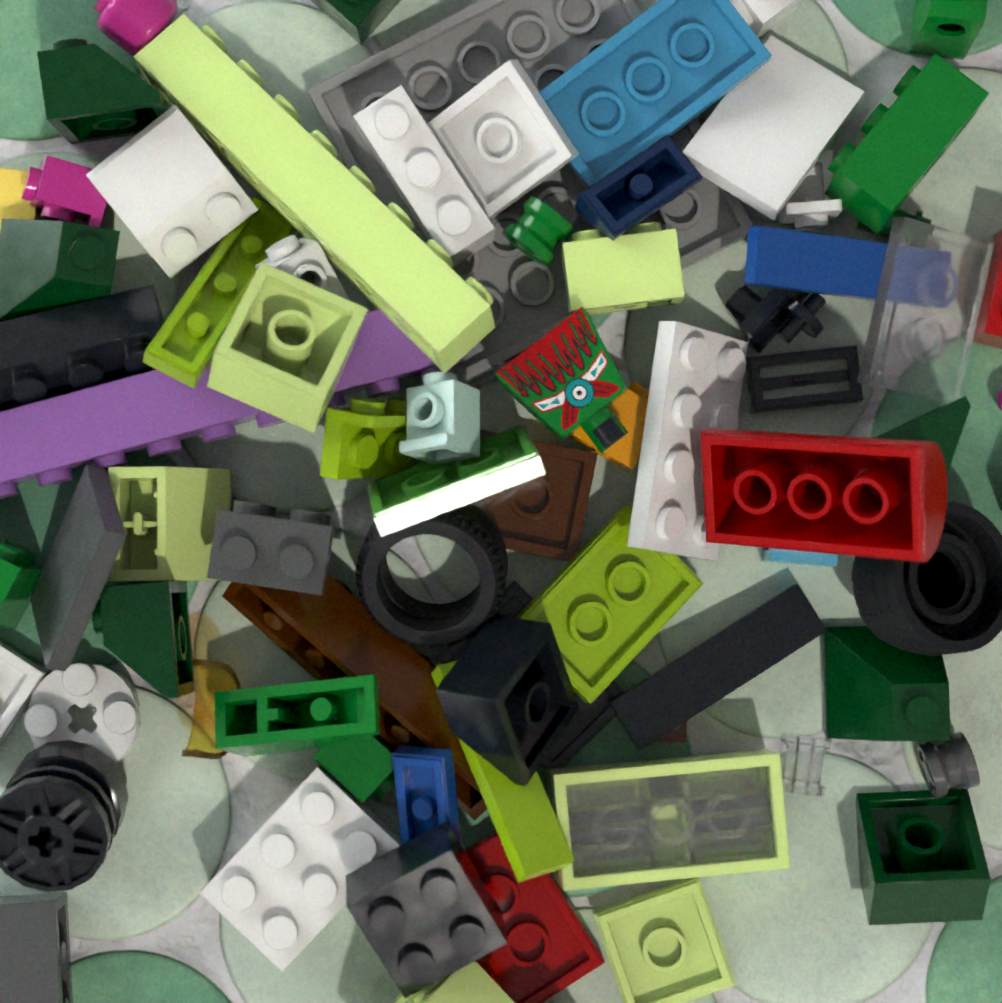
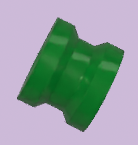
[502,196,574,267]

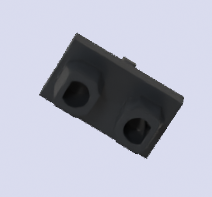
[725,285,826,354]

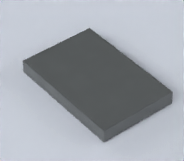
[30,464,126,671]

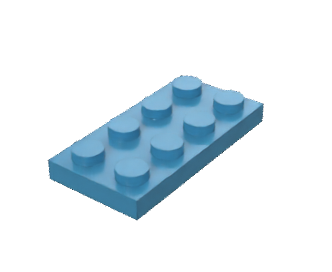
[539,0,772,189]

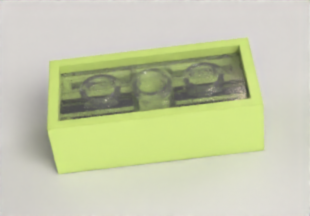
[546,749,790,891]

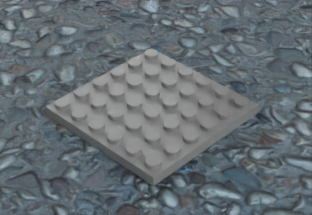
[306,0,753,384]

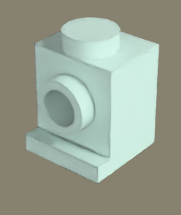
[399,372,480,464]

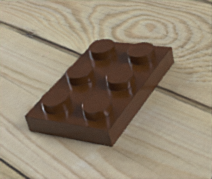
[471,429,598,561]

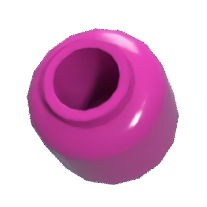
[94,0,178,56]

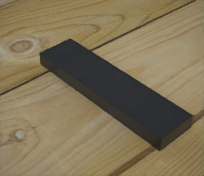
[608,584,827,751]

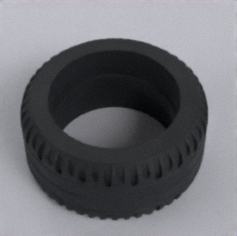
[356,503,508,648]

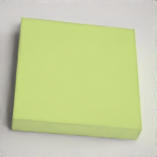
[593,877,736,1003]

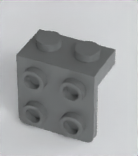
[207,500,342,595]

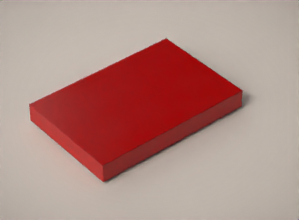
[465,830,605,1003]

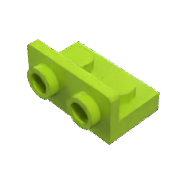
[320,397,412,480]

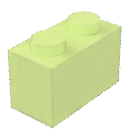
[561,222,685,316]

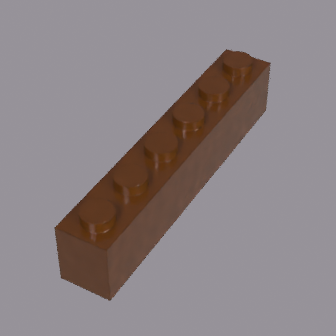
[222,573,487,821]

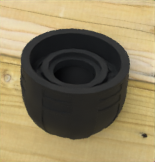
[851,502,1002,656]

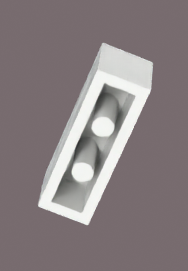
[353,85,495,268]

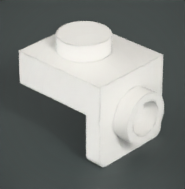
[779,150,843,231]

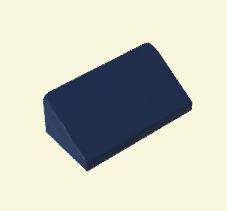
[575,134,703,240]

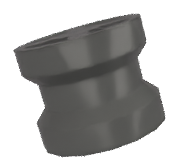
[916,732,980,799]

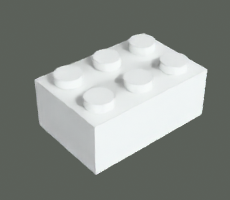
[199,765,401,972]

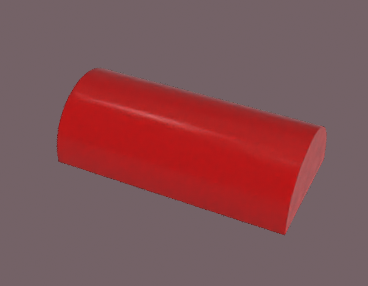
[700,428,948,563]

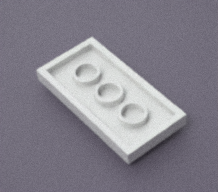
[627,321,748,561]

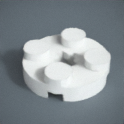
[24,662,141,764]

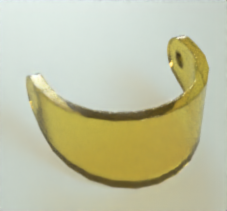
[182,659,241,759]

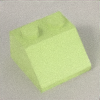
[207,262,368,433]

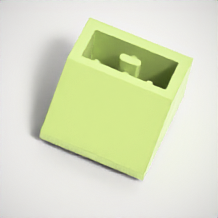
[108,466,232,581]

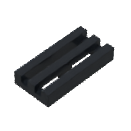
[746,345,863,414]

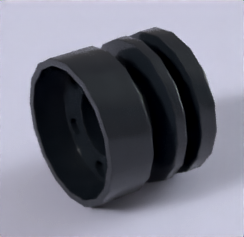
[0,740,128,892]

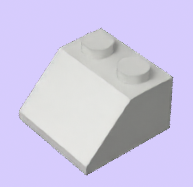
[86,105,258,279]

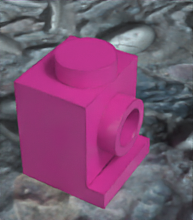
[21,155,107,227]

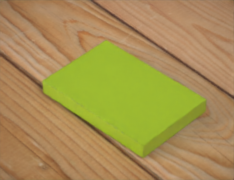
[515,504,704,704]

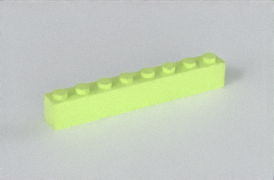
[133,13,495,373]

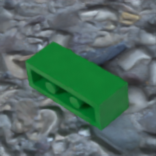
[824,53,989,234]

